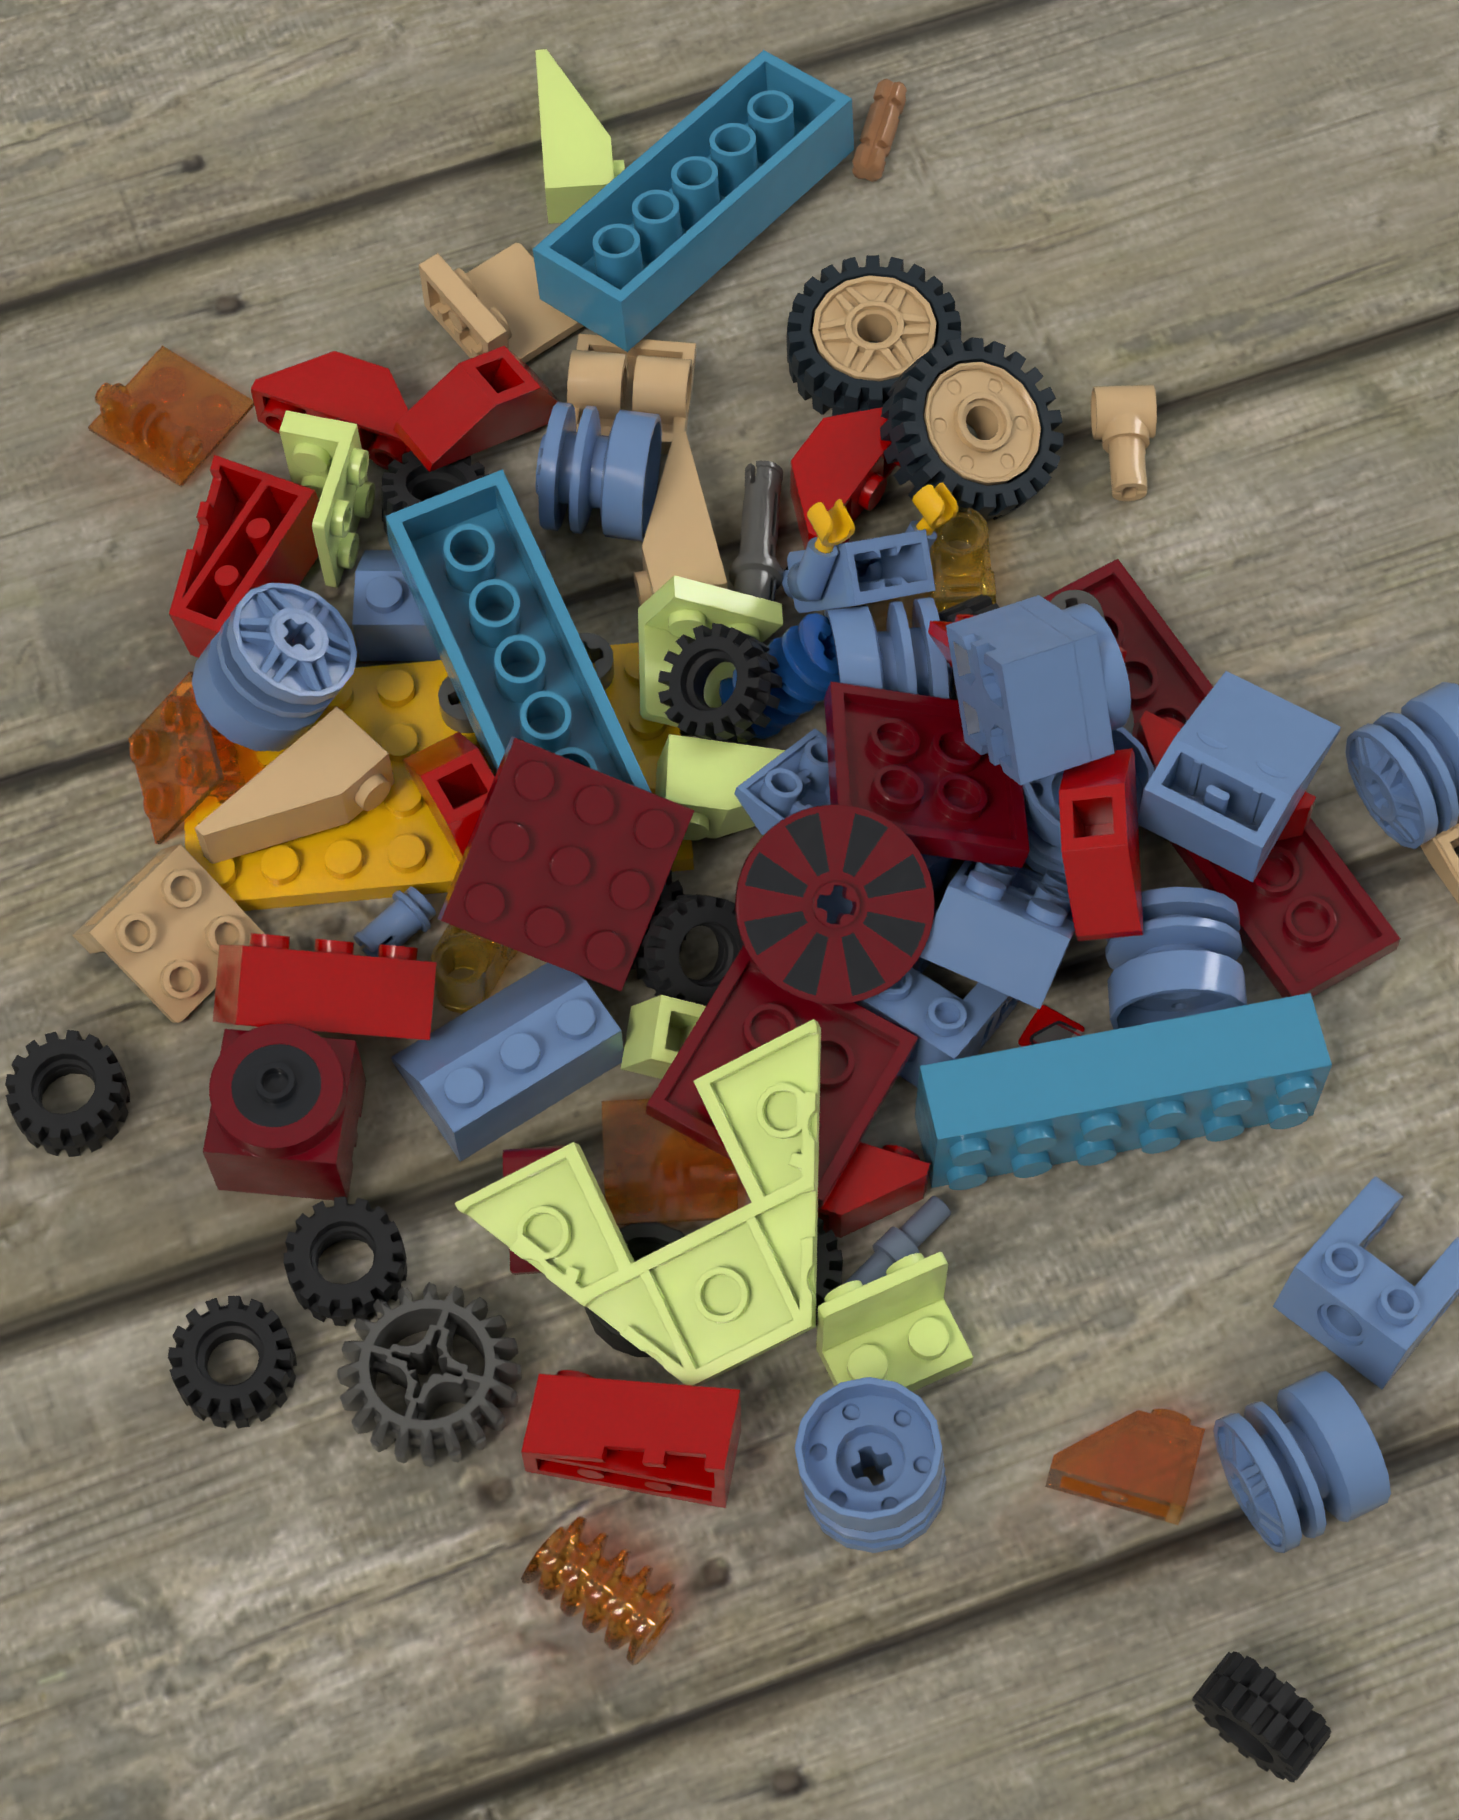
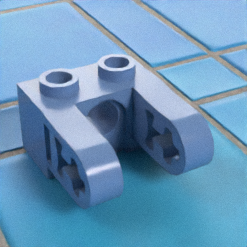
[854,907,1020,1088]
[1273,1176,1459,1389]

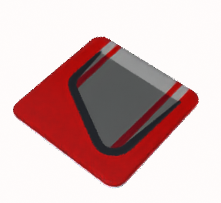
[1018,1005,1085,1047]

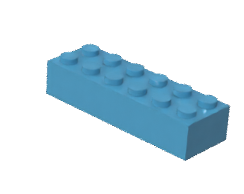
[532,50,854,352]
[385,469,652,793]
[915,993,1332,1190]

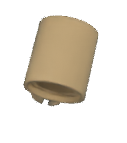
[1091,385,1157,501]

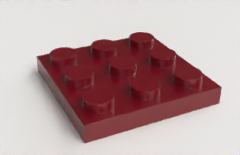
[824,682,1030,868]
[438,736,695,991]
[646,945,918,1210]

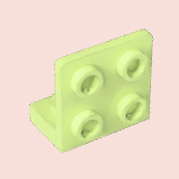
[279,410,375,588]
[638,575,783,743]
[816,1252,973,1392]

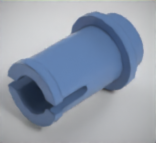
[353,886,436,957]

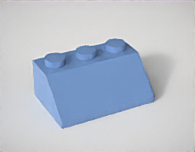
[352,550,546,661]
[391,963,624,1162]

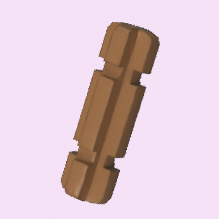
[852,79,907,182]

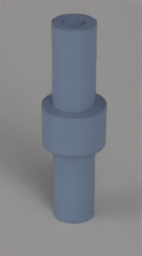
[843,1196,951,1285]

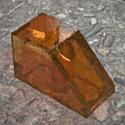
[1045,1408,1205,1525]

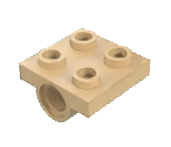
[567,334,696,455]

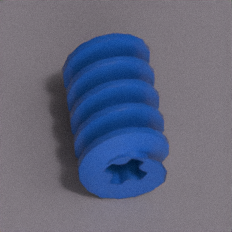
[719,613,840,739]

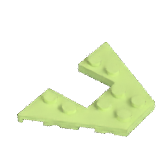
[455,1019,821,1386]

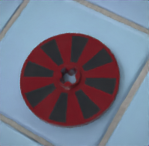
[735,805,934,1004]

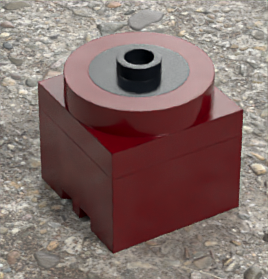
[203,1024,367,1202]

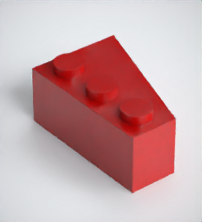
[169,455,319,658]
[213,933,437,1040]
[521,1370,741,1508]

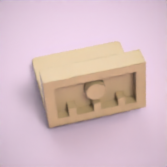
[419,243,583,363]
[72,844,264,1023]

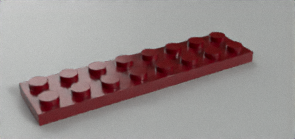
[1044,559,1401,998]

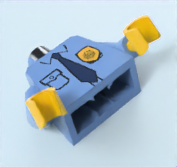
[782,482,958,613]

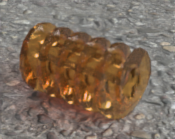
[521,1515,675,1666]

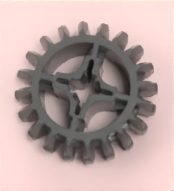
[337,1282,522,1468]

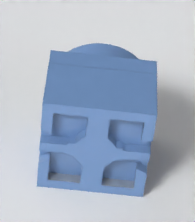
[946,595,1131,785]

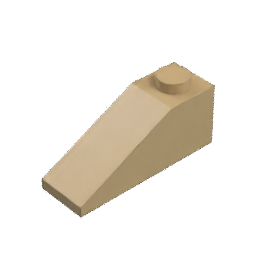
[634,431,728,606]
[195,707,395,864]

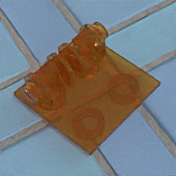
[88,345,254,487]
[128,671,245,844]
[601,1099,738,1225]

